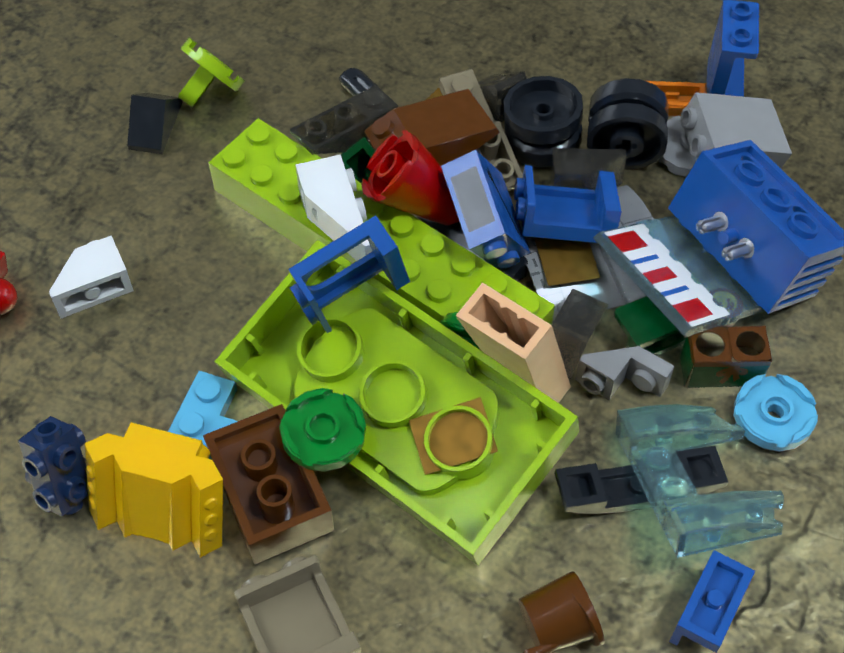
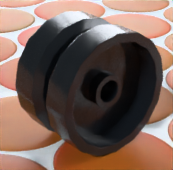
[504,76,583,167]
[586,78,669,170]

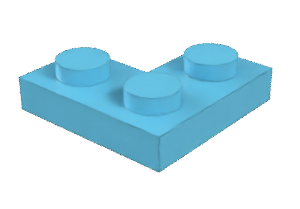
[168,371,238,459]

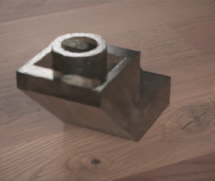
[552,288,609,379]

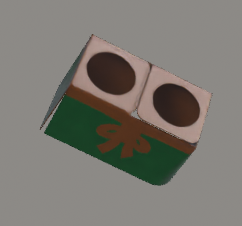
[680,326,772,388]

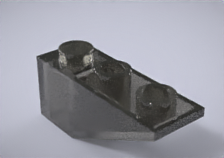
[290,85,398,155]

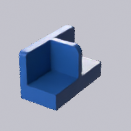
[669,550,755,653]

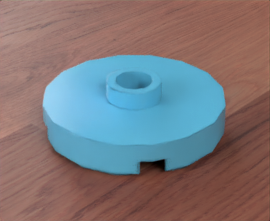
[733,374,818,452]

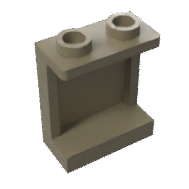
[234,555,361,653]

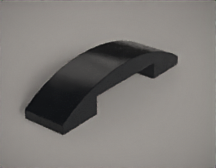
[554,446,729,514]

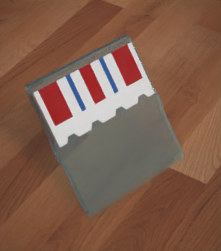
[593,215,765,337]

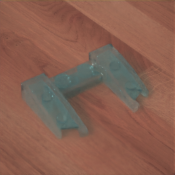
[615,404,784,558]

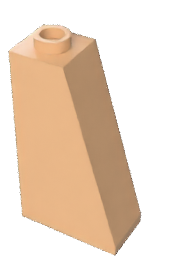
[456,283,571,403]

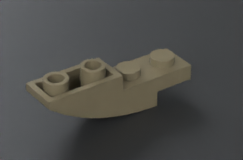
[438,69,523,191]

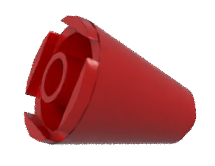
[361,130,459,226]

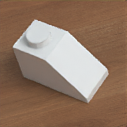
[49,235,134,319]

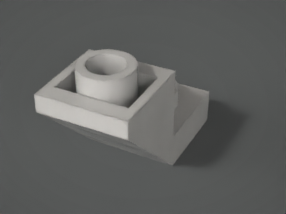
[575,346,674,400]

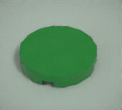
[280,388,366,472]

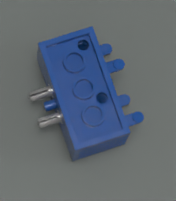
[668,140,844,314]

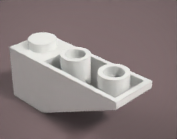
[295,154,372,261]

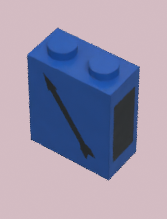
[441,150,530,268]

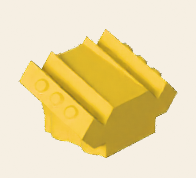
[85,422,223,558]

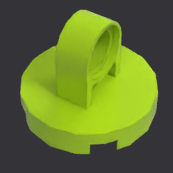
[178,37,245,107]

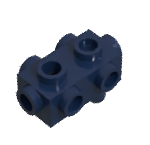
[18,416,88,516]

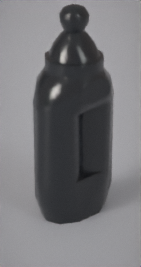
[339,68,388,113]

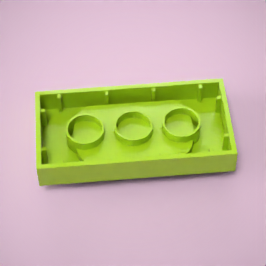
[214,240,579,566]

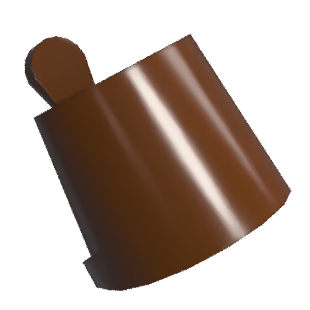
[519,571,605,653]

